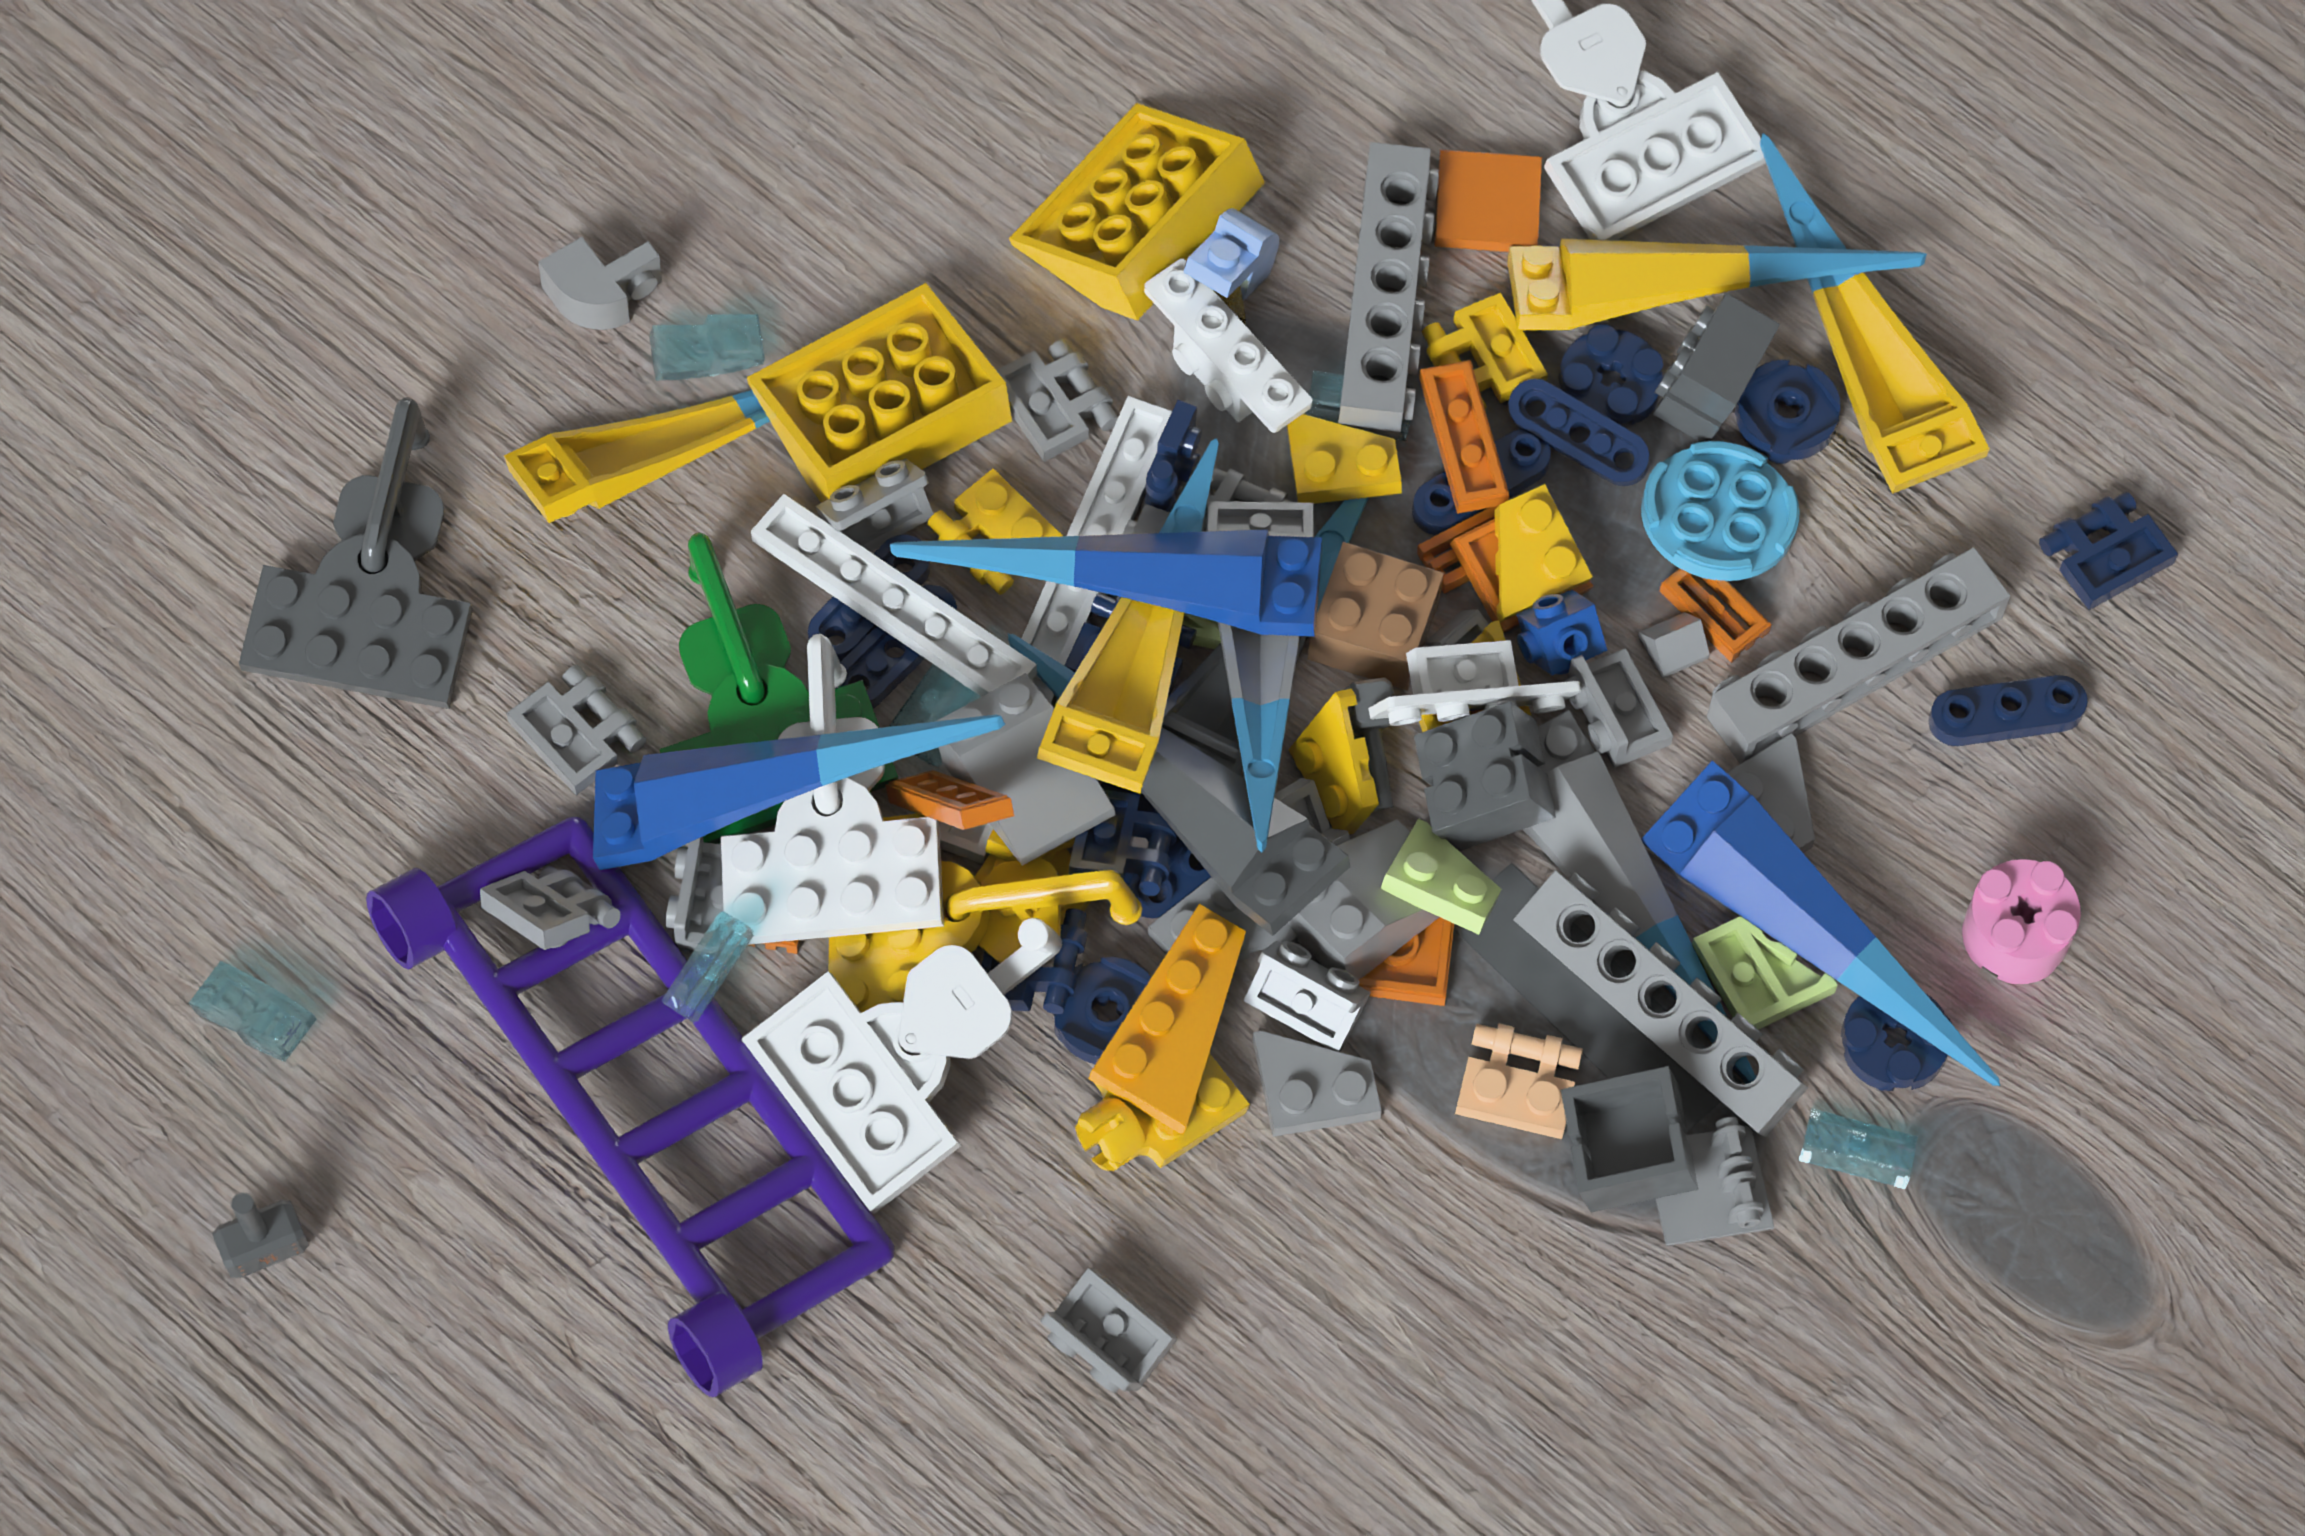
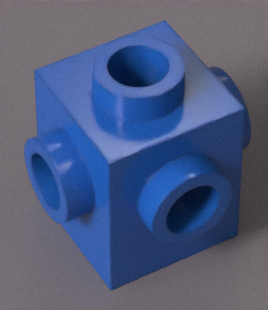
[1516,589,1608,675]

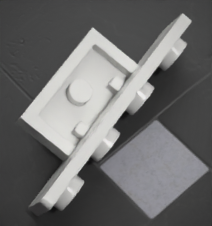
[1144,259,1312,433]
[1368,640,1581,726]

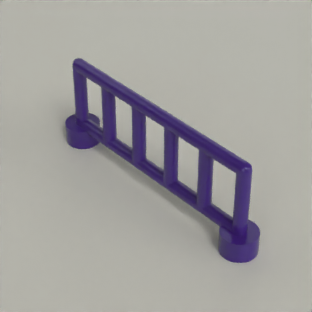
[366,816,895,1397]

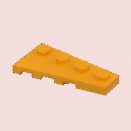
[1089,904,1246,1135]

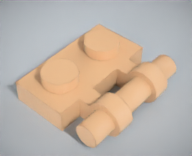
[1455,1023,1583,1139]

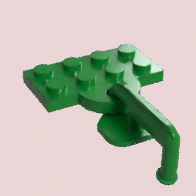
[659,532,898,844]

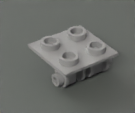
[1655,1117,1774,1246]

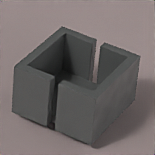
[1653,293,1780,442]
[1414,701,1556,851]
[1561,1066,1699,1213]

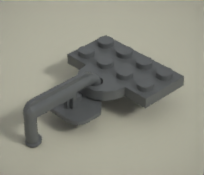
[239,397,473,709]

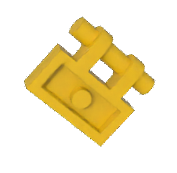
[1422,292,1548,410]
[927,468,1063,595]

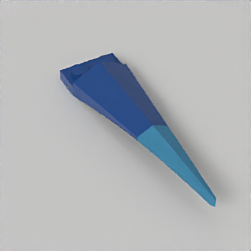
[890,529,1323,636]
[593,714,1005,870]
[1641,760,2000,1086]

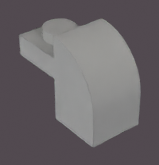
[538,237,662,330]

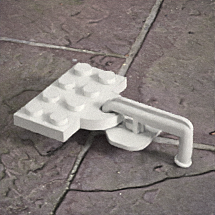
[1531,0,1766,241]
[721,634,944,947]
[742,918,1062,1214]

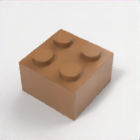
[1307,542,1444,691]

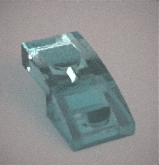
[649,314,765,381]
[189,961,317,1062]

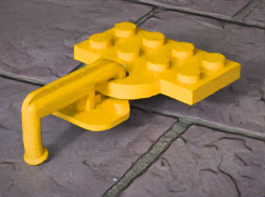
[828,813,1142,1013]

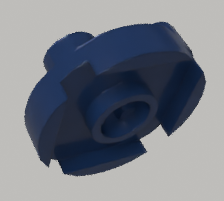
[1559,325,1663,425]
[1735,360,1840,464]
[1053,957,1151,1064]
[1841,992,1952,1091]

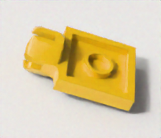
[1075,1053,1250,1171]

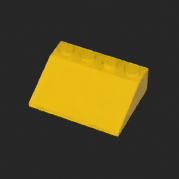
[1009,103,1265,321]
[747,283,1012,503]

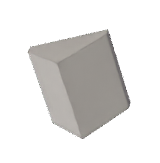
[1638,612,1710,679]

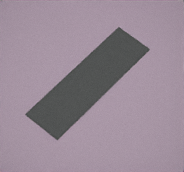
[1454,863,1742,1131]

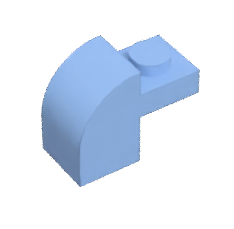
[1184,208,1279,300]

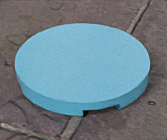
[1641,441,1800,581]

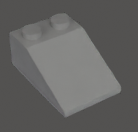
[937,673,1115,866]
[1287,820,1439,980]

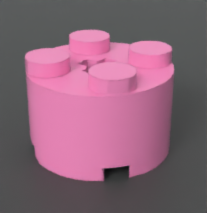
[1962,859,2081,984]

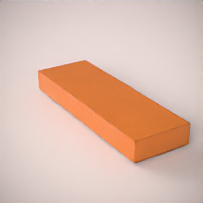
[1419,360,1510,514]

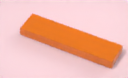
[886,770,1014,830]

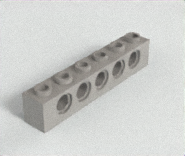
[1338,142,1439,439]
[1707,547,2010,764]
[1513,870,1809,1137]

